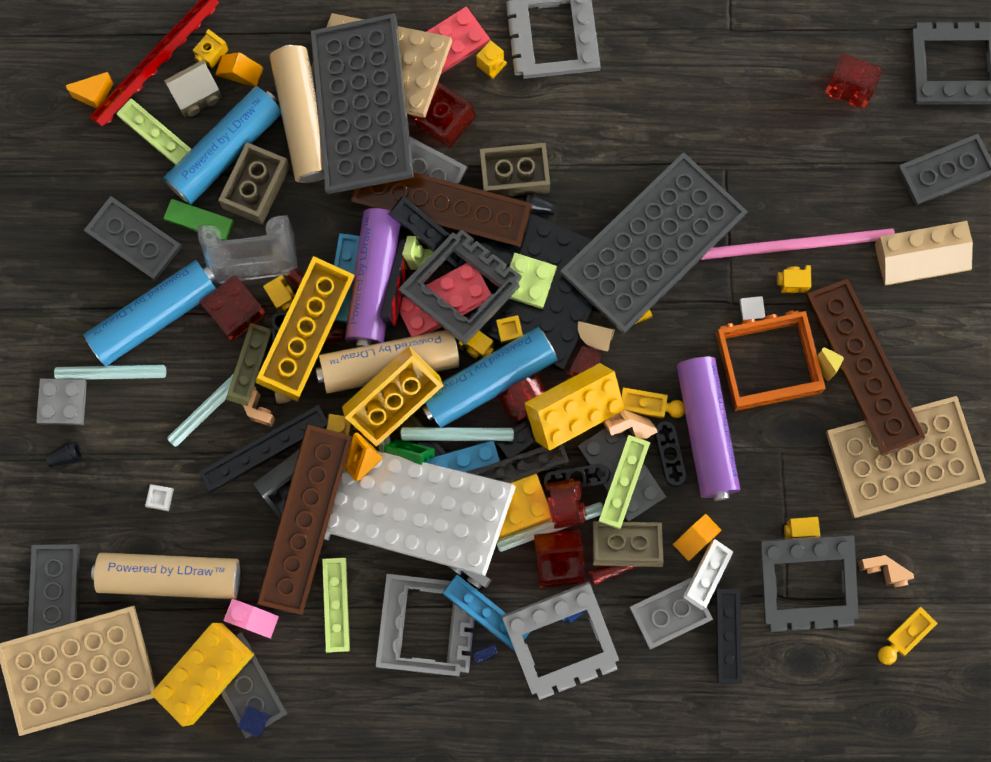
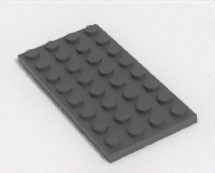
[311,13,414,194]
[560,152,748,334]

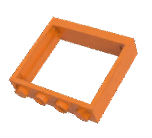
[715,310,826,411]

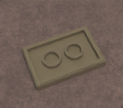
[593,521,663,567]

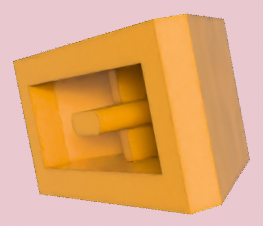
[215,52,264,87]
[66,72,114,109]
[344,432,383,482]
[673,514,722,562]

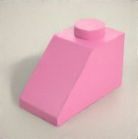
[223,599,279,638]

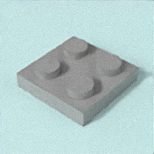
[36,379,87,425]

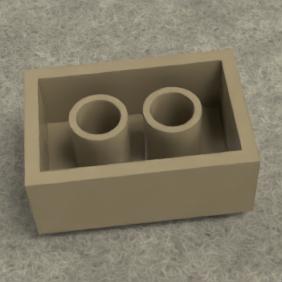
[218,142,290,225]
[480,143,550,197]

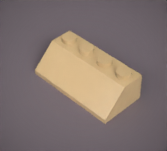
[874,221,973,286]

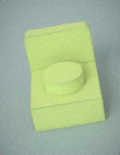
[402,236,433,270]

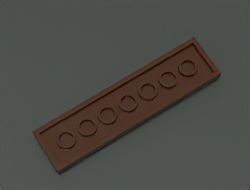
[351,172,532,247]
[806,278,926,456]
[257,424,353,615]

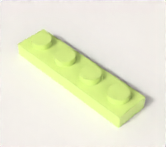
[116,98,191,165]
[598,435,650,529]
[322,558,350,653]

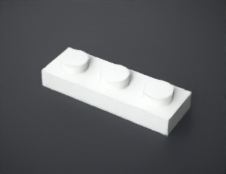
[683,539,733,610]

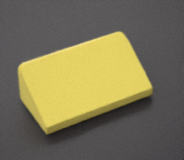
[817,347,844,382]

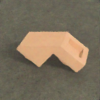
[243,386,275,427]
[603,410,658,439]
[858,555,914,588]

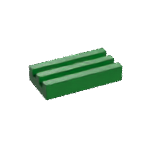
[384,439,435,465]

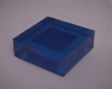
[473,645,498,664]
[238,706,270,737]

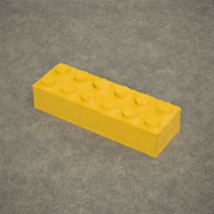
[256,256,355,402]

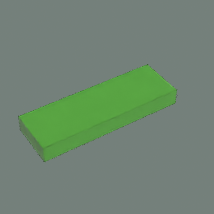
[163,199,234,242]

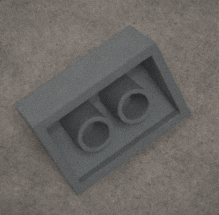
[254,449,300,519]

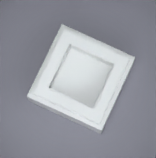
[739,296,765,322]
[145,484,174,512]

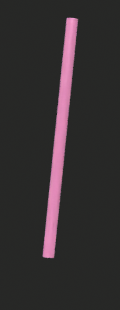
[701,228,895,260]

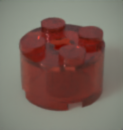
[497,373,546,422]
[546,478,587,529]

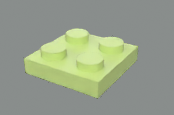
[509,253,557,309]

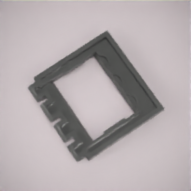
[911,22,991,105]
[398,230,522,345]
[760,534,859,632]

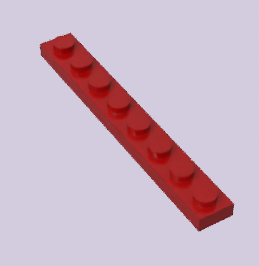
[89,0,219,126]

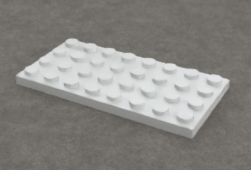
[326,451,515,576]

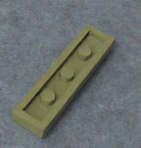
[225,323,272,406]

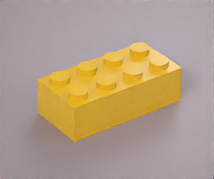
[342,346,444,447]
[524,363,625,451]
[498,474,553,539]
[151,623,254,727]

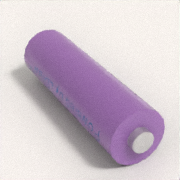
[345,208,400,347]
[676,357,741,501]

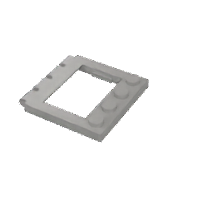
[506,0,601,79]
[376,574,478,677]
[502,582,619,700]

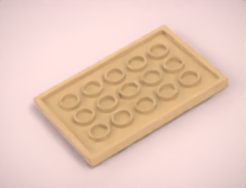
[311,13,452,118]
[826,396,986,519]
[0,606,156,736]

